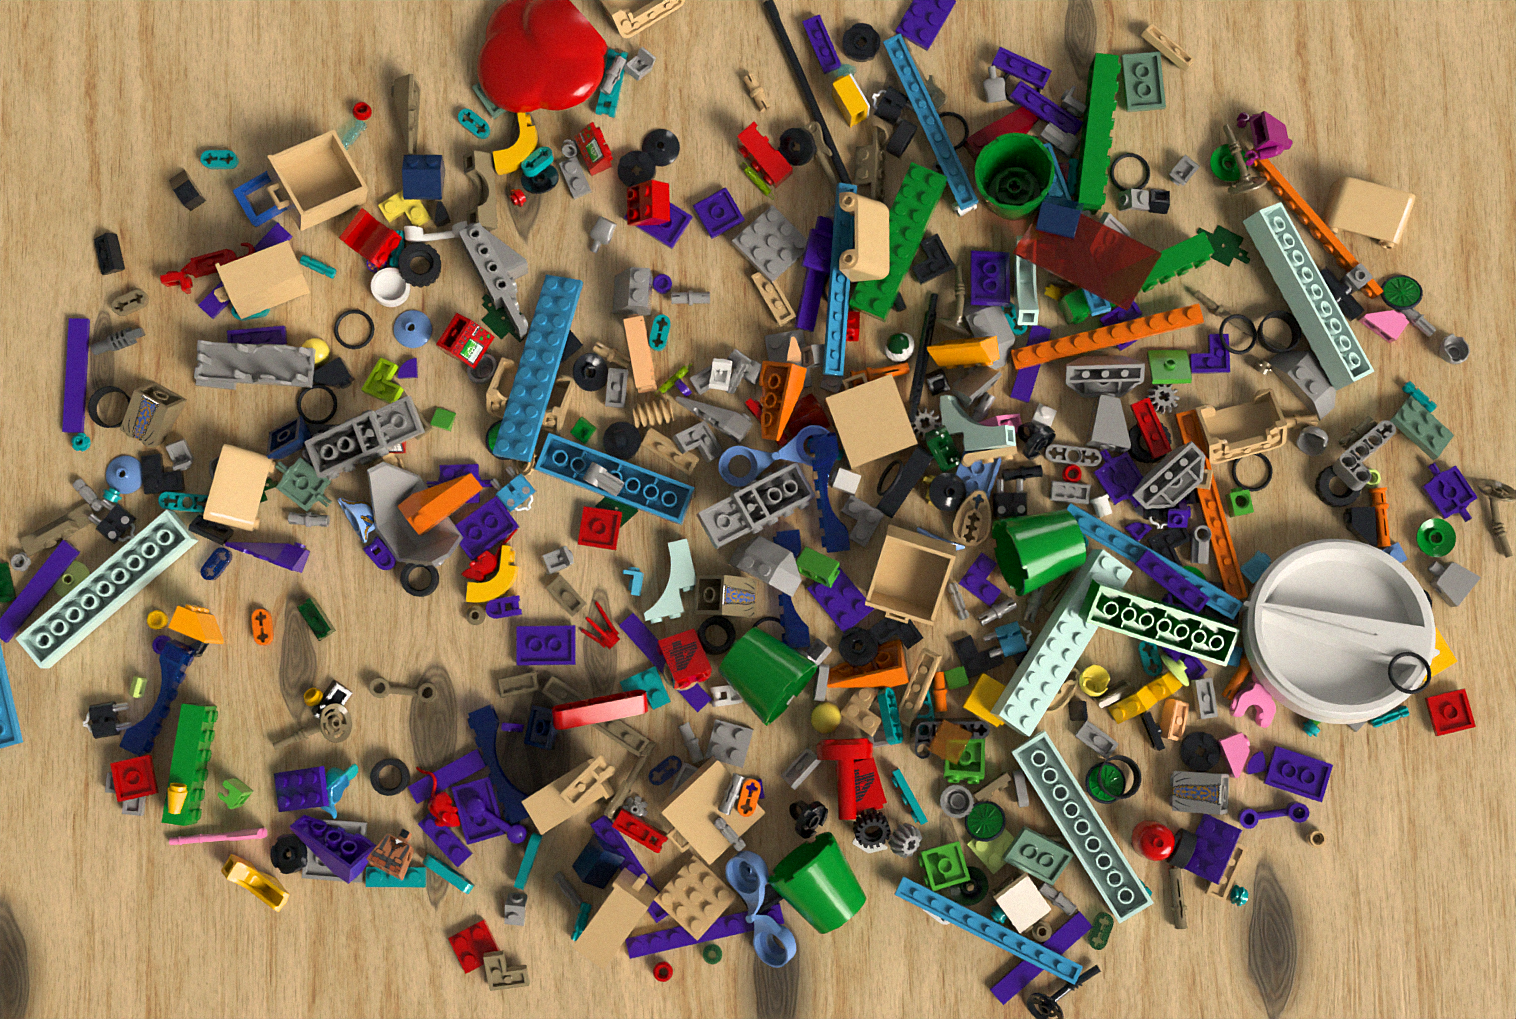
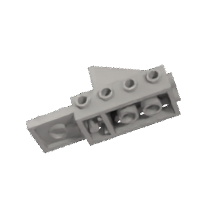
[459,222,529,340]
[305,396,425,480]
[696,462,815,549]

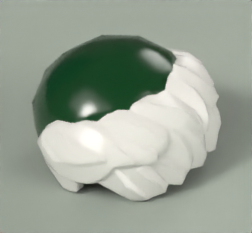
[884,333,915,362]

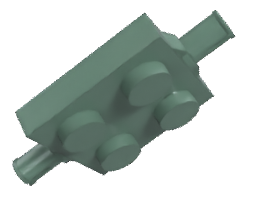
[275,457,332,512]

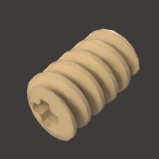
[633,399,674,428]

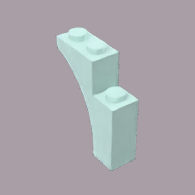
[1013,236,1039,325]
[939,395,1016,452]
[644,539,696,624]

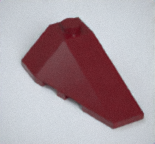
[964,107,1038,163]

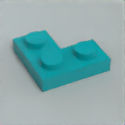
[620,666,671,710]

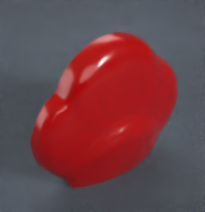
[477,0,608,113]

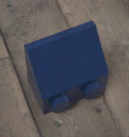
[402,155,446,200]

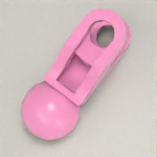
[1229,671,1276,728]

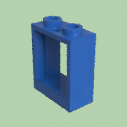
[232,171,287,227]

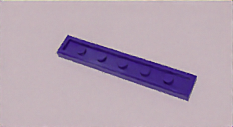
[794,216,833,332]
[198,223,293,319]
[62,318,90,433]
[0,540,80,643]
[619,613,712,712]
[590,815,669,923]
[990,911,1093,1005]

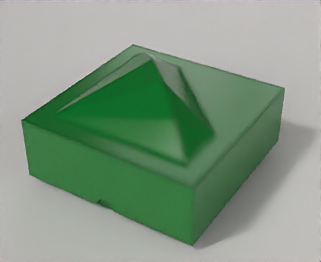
[570,417,597,444]

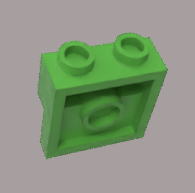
[943,739,985,784]
[917,841,971,891]

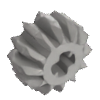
[1145,384,1180,414]
[910,407,941,441]
[888,823,923,858]

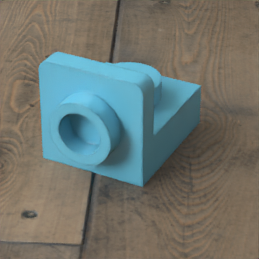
[1240,550,1272,583]
[622,567,644,596]

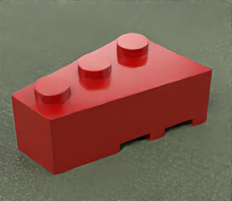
[737,121,793,188]

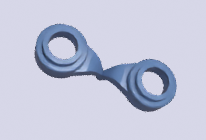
[719,425,835,487]
[726,850,796,968]

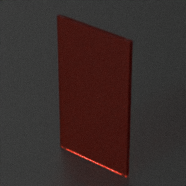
[1013,208,1162,311]

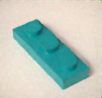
[890,768,928,825]
[366,866,427,888]

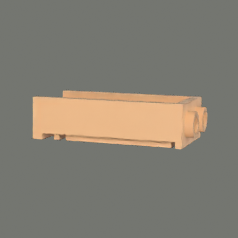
[623,314,658,394]

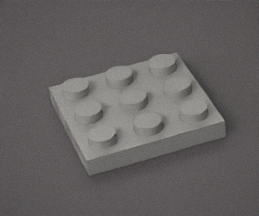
[731,205,807,283]
[302,818,368,883]

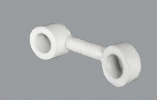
[404,221,467,243]

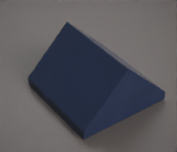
[1036,195,1084,239]
[266,415,312,459]
[524,705,558,750]
[572,834,626,889]

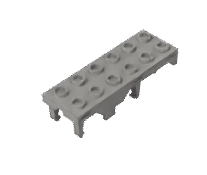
[194,340,316,388]

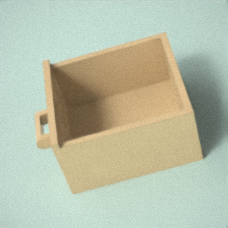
[267,130,368,231]
[214,240,310,319]
[824,372,918,470]
[865,525,956,626]
[658,756,765,865]
[522,758,616,835]
[572,868,658,970]

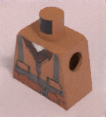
[367,829,414,880]

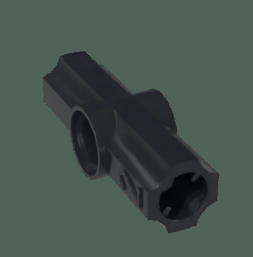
[1320,266,1364,322]

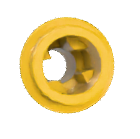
[167,783,188,814]

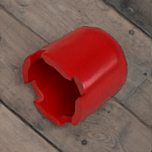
[1131,820,1175,861]

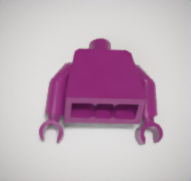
[1237,111,1293,166]

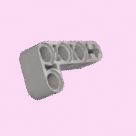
[1333,420,1396,491]

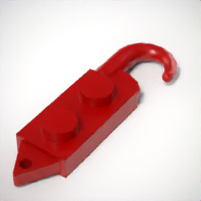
[180,242,255,278]

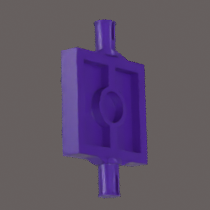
[1093,449,1143,508]
[1421,462,1478,522]
[426,464,493,503]

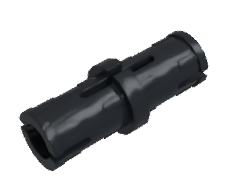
[1002,465,1043,482]

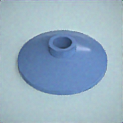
[394,310,432,348]
[106,456,143,494]

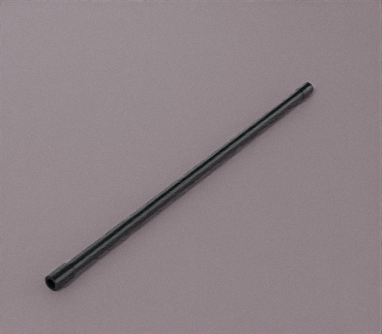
[763,0,907,313]

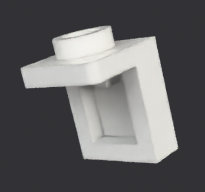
[709,358,732,391]
[1027,403,1057,432]

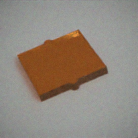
[928,719,972,765]

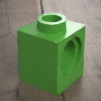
[1225,487,1254,518]

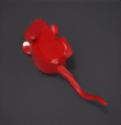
[461,529,518,581]
[416,767,460,827]

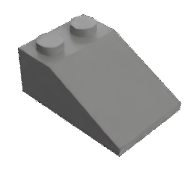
[951,365,1002,408]

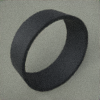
[1257,310,1301,353]
[88,386,131,428]
[1097,755,1142,799]

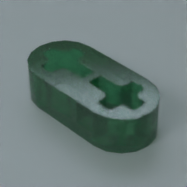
[1088,912,1114,950]

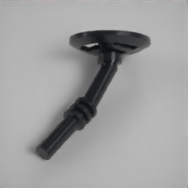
[1027,965,1101,1019]

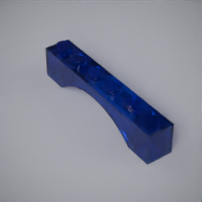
[809,432,850,553]
[773,529,810,648]
[119,639,195,757]
[467,704,530,824]

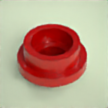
[352,102,372,121]
[509,188,526,207]
[1062,464,1082,483]
[653,961,673,982]

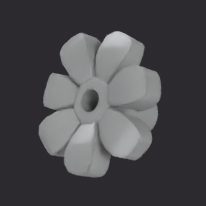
[623,796,648,819]

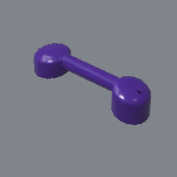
[465,796,527,844]
[1238,801,1310,829]

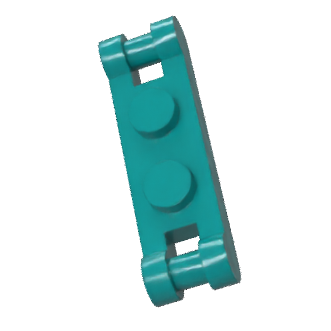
[596,49,628,118]

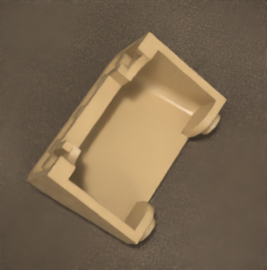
[598,0,685,38]
[1322,177,1415,249]
[839,192,889,282]
[486,358,575,434]
[1195,388,1287,464]
[203,444,276,532]

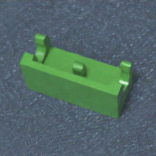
[796,547,840,588]
[218,778,253,809]

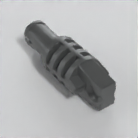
[90,327,146,355]

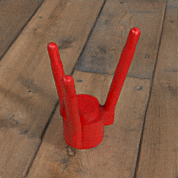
[581,601,620,650]

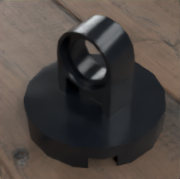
[603,422,641,460]
[1017,422,1056,460]
[789,800,828,839]

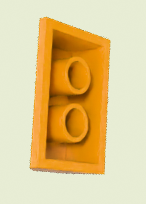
[927,336,1000,369]
[168,604,224,644]

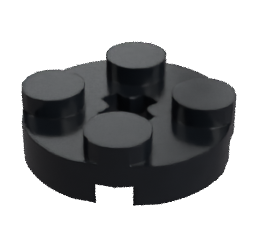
[842,23,880,62]
[778,128,817,166]
[618,151,656,187]
[838,627,878,667]
[1179,731,1220,771]
[270,834,308,874]

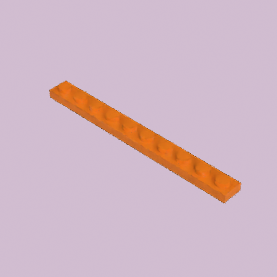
[1248,148,1383,300]
[1010,303,1204,370]
[1175,409,1248,599]

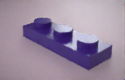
[802,14,842,74]
[991,47,1052,90]
[227,326,287,345]
[418,813,473,868]

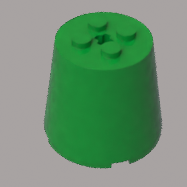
[975,133,1055,221]
[992,509,1086,596]
[718,627,817,726]
[768,832,866,934]

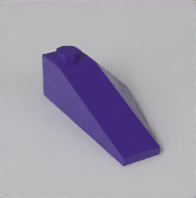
[225,542,310,573]
[290,815,377,884]

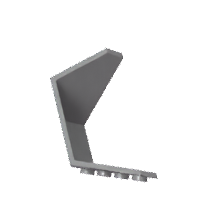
[367,462,463,567]

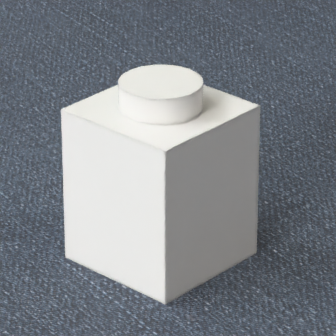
[830,468,861,496]

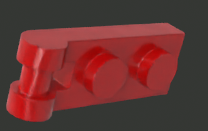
[611,808,668,853]

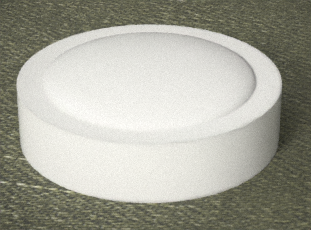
[371,268,410,307]

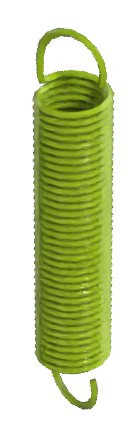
[740,162,774,200]
[655,363,692,397]

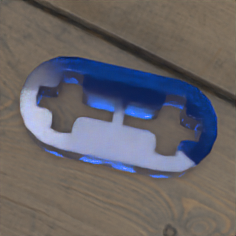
[200,547,233,581]
[648,755,682,785]

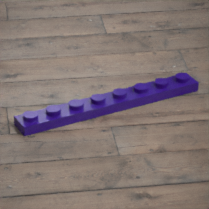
[626,903,784,959]

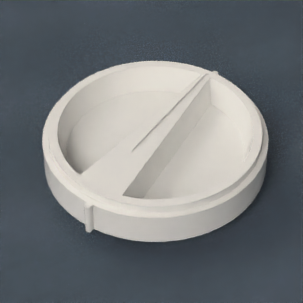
[1239,538,1440,724]

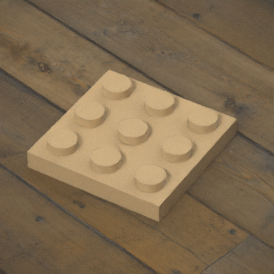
[654,855,738,941]

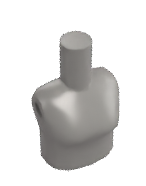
[983,66,1006,103]
[590,216,617,253]

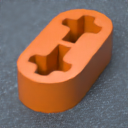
[252,609,274,646]
[736,778,761,817]

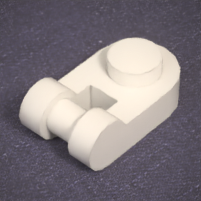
[710,685,743,707]

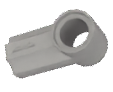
[1040,122,1080,159]
[727,349,762,386]
[582,462,625,497]
[1189,525,1212,564]

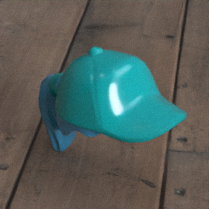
[320,764,358,819]

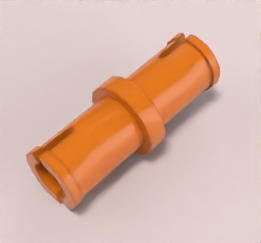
[932,671,948,712]

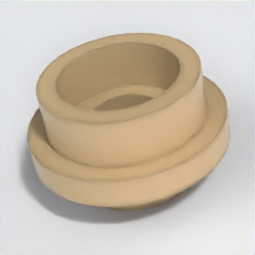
[1306,828,1327,848]

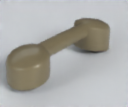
[369,678,438,703]

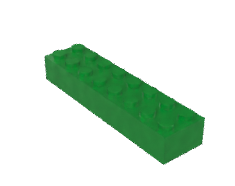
[1074,53,1121,215]
[849,162,947,322]
[1058,232,1214,325]
[1078,579,1241,666]

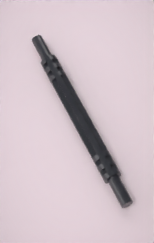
[908,293,938,423]

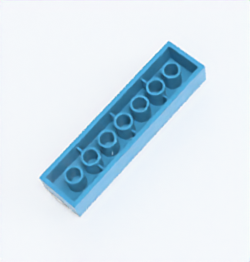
[535,433,695,526]

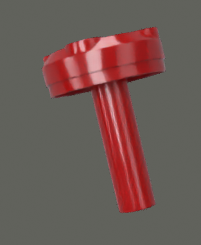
[816,738,873,820]

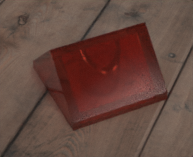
[786,393,830,440]

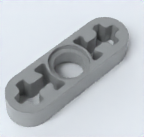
[1044,444,1102,467]

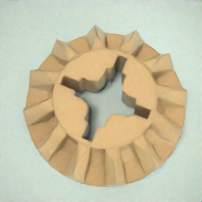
[516,449,538,476]

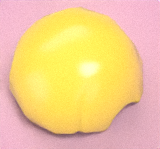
[301,338,330,368]
[1079,664,1110,697]
[811,702,841,734]

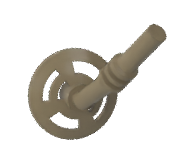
[1223,124,1267,194]
[935,266,971,337]
[1478,480,1516,558]
[273,703,352,750]

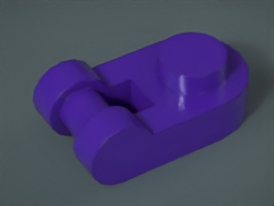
[362,536,396,571]
[485,595,522,619]

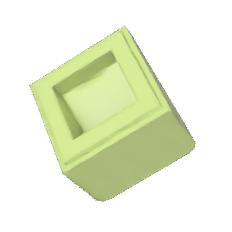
[129,676,148,698]

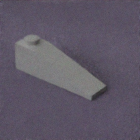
[675,396,753,444]

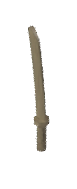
[1193,290,1287,350]

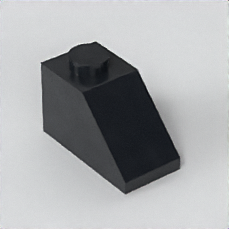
[169,170,206,211]
[313,357,355,389]
[1343,507,1377,547]

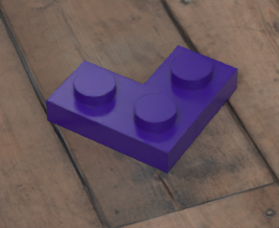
[1099,298,1143,352]
[1189,334,1230,374]
[958,552,1001,607]

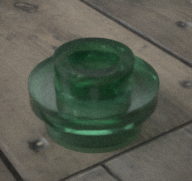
[703,944,722,965]

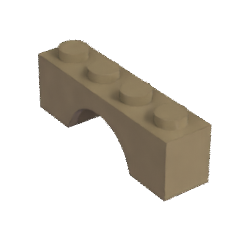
[463,150,498,231]

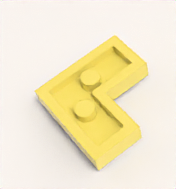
[378,190,432,227]

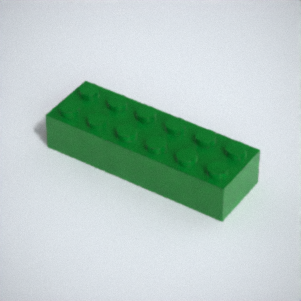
[161,703,218,826]

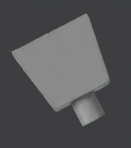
[1428,561,1481,607]

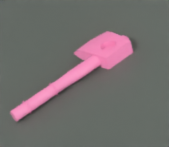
[169,827,267,845]

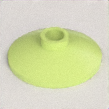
[53,561,90,597]
[1161,655,1189,686]

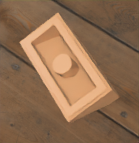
[787,337,801,364]
[1160,698,1190,742]

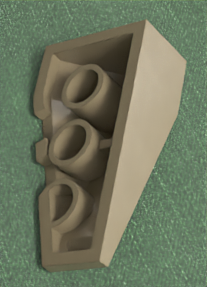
[391,74,421,155]

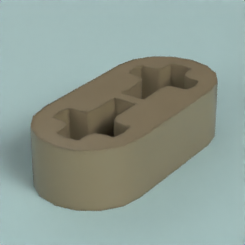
[111,290,149,316]

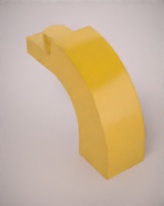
[493,113,538,175]
[466,545,519,603]

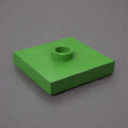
[1147,350,1192,384]

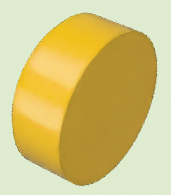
[147,610,168,630]

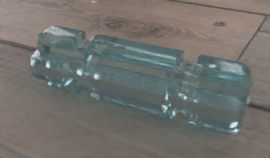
[341,120,367,151]

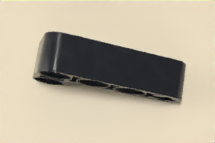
[876,444,934,519]
[909,718,990,759]

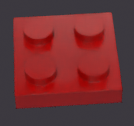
[578,506,622,551]
[1425,688,1476,736]
[110,755,159,802]
[448,919,500,974]

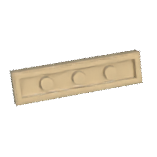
[898,648,942,727]

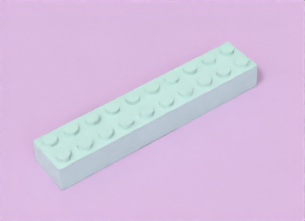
[1243,202,1374,391]
[15,510,199,668]
[990,549,1133,737]
[1011,730,1154,924]

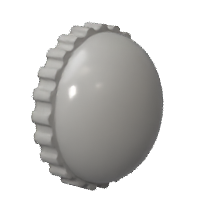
[467,353,498,385]
[940,785,974,818]

